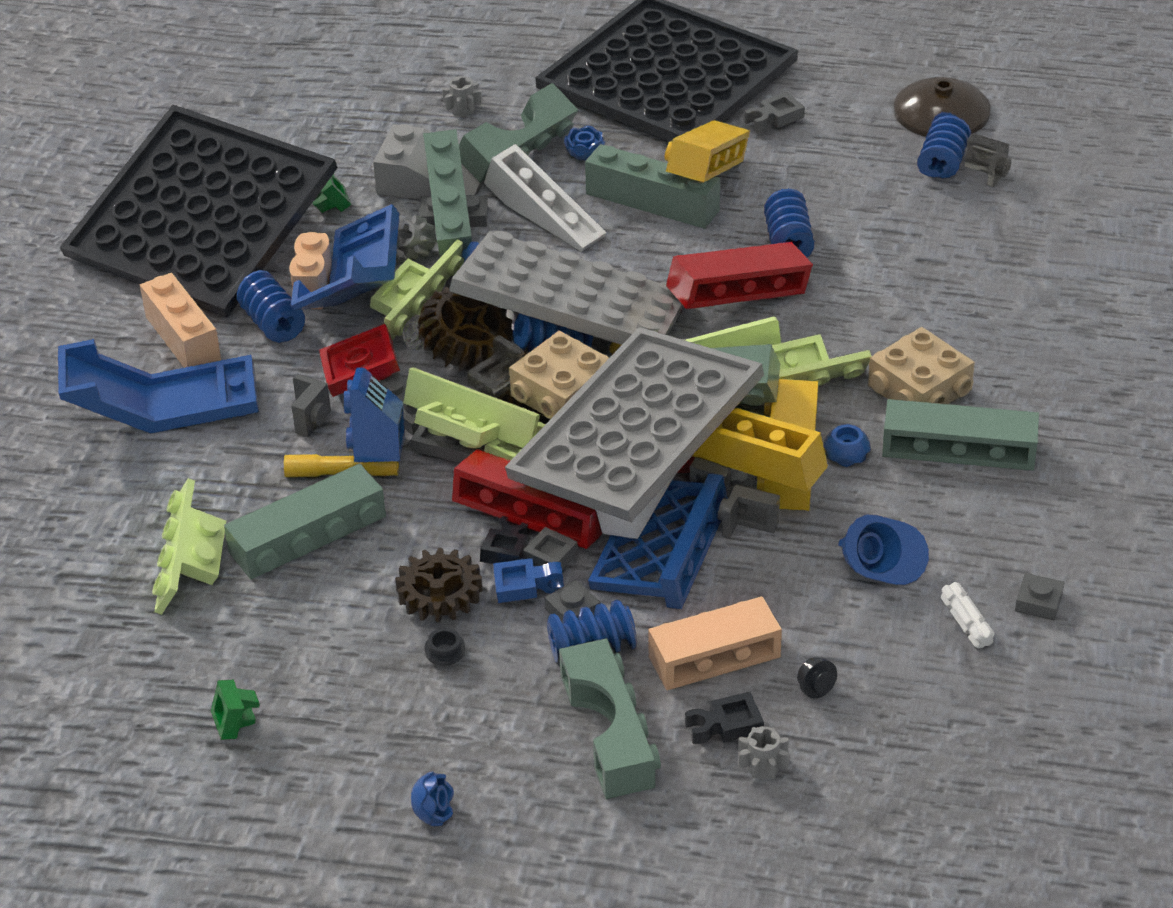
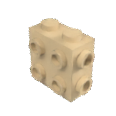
[868,327,975,404]
[509,331,609,419]

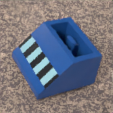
[344,368,405,462]

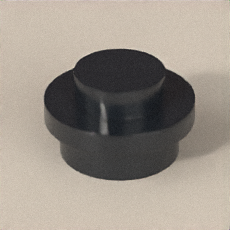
[424,628,465,666]
[797,658,837,699]

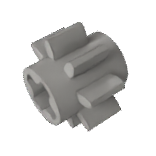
[442,76,482,116]
[397,215,436,260]
[738,726,789,779]

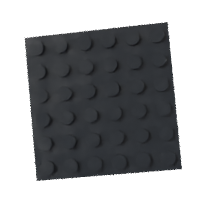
[536,0,798,142]
[60,105,338,317]

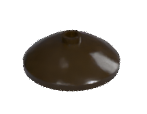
[894,77,991,137]

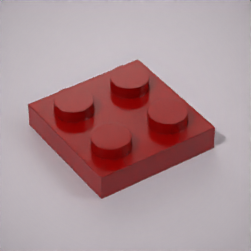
[319,324,400,397]

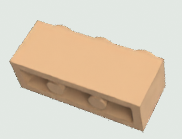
[140,273,221,368]
[648,596,782,691]

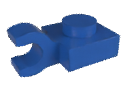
[493,558,564,603]

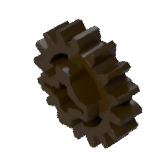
[395,548,483,623]

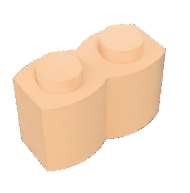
[290,232,332,309]

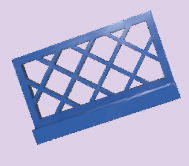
[588,474,728,609]

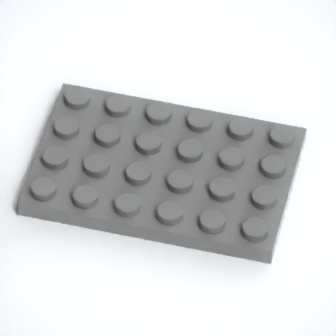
[449,231,683,345]
[505,327,764,523]

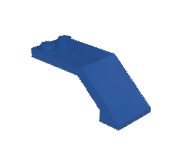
[291,204,400,310]
[58,339,259,434]

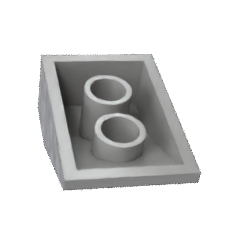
[373,124,483,200]

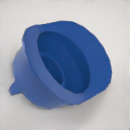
[838,514,929,585]

